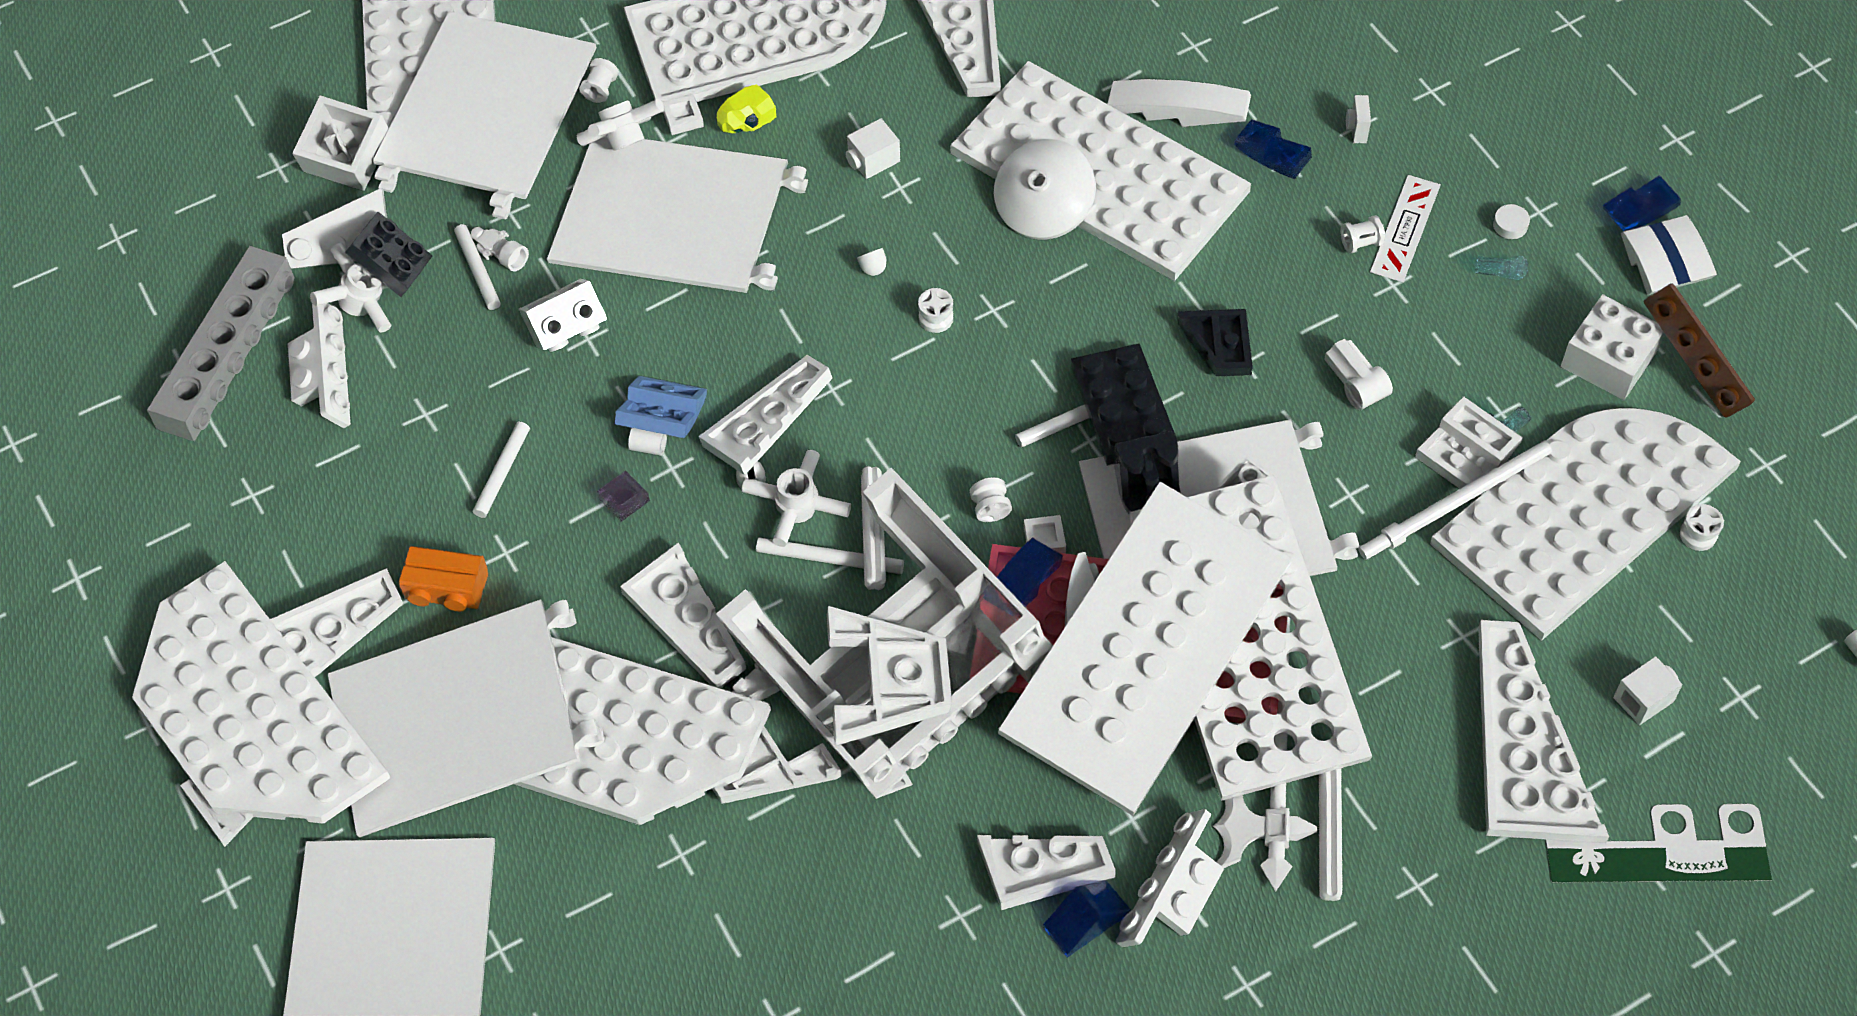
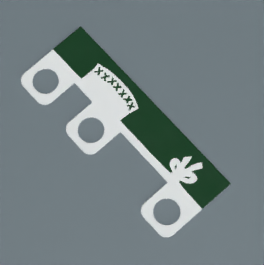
[1546,804,1772,882]

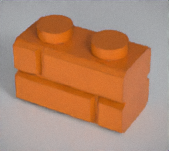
[399,546,488,612]

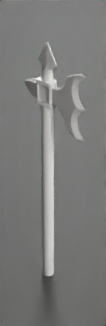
[1213,617,1317,892]

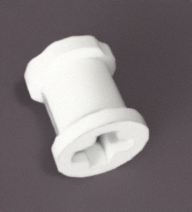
[579,58,619,103]
[1340,215,1385,254]

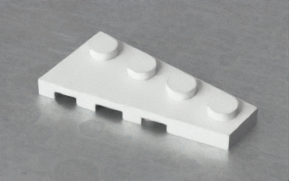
[620,543,746,689]

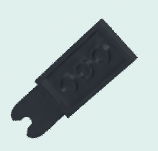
[1071,343,1181,515]

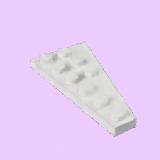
[917,0,1001,97]
[270,568,403,677]
[1478,620,1609,843]

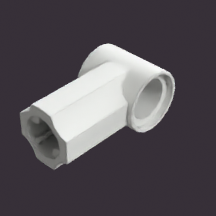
[1325,339,1393,410]

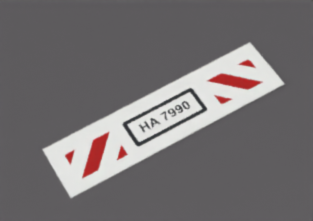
[1370,175,1441,282]

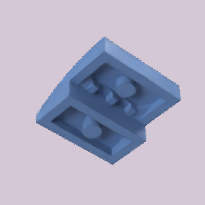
[615,376,707,438]

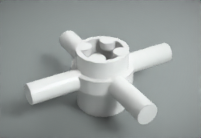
[577,99,664,151]
[310,243,391,332]
[742,450,851,547]

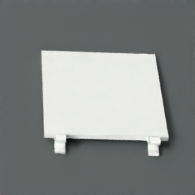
[373,11,597,219]
[547,136,808,293]
[1079,419,1359,576]
[328,599,605,837]
[283,838,495,1016]

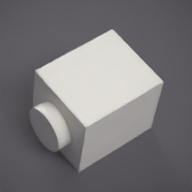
[846,118,900,179]
[1613,657,1683,726]

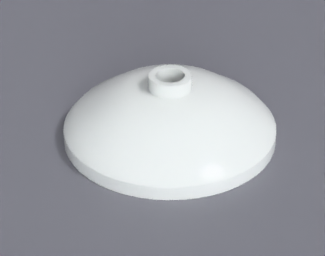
[994,139,1096,240]

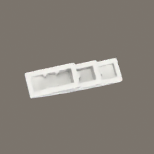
[1108,79,1251,127]

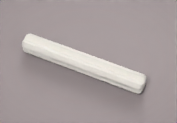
[861,466,886,590]
[1319,768,1342,901]

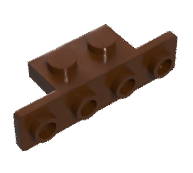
[1643,283,1755,418]

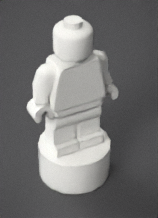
[471,227,529,271]

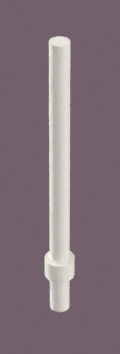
[1358,440,1552,560]

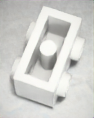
[519,279,607,352]

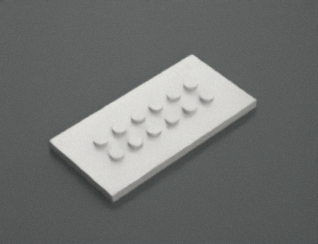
[998,482,1293,816]

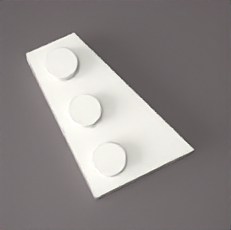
[282,188,387,269]
[977,835,1115,910]

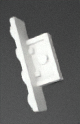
[288,303,351,428]
[1116,809,1224,947]

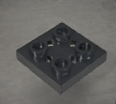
[345,212,433,297]

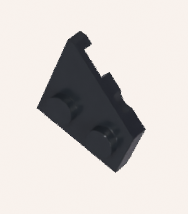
[1177,309,1253,376]

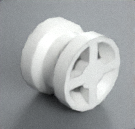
[918,288,953,333]
[970,478,1012,522]
[1680,504,1724,551]

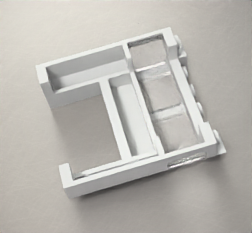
[716,468,1053,799]

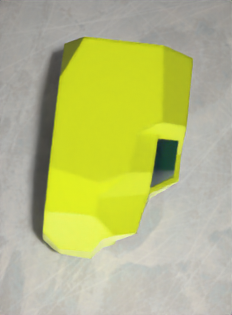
[717,84,777,134]

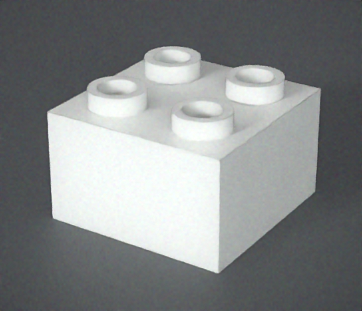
[292,96,389,191]
[1561,294,1664,400]

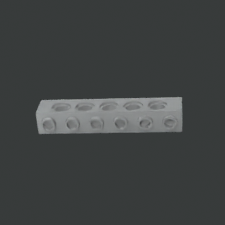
[147,246,294,441]

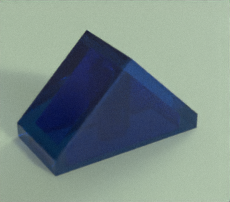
[1043,880,1131,958]

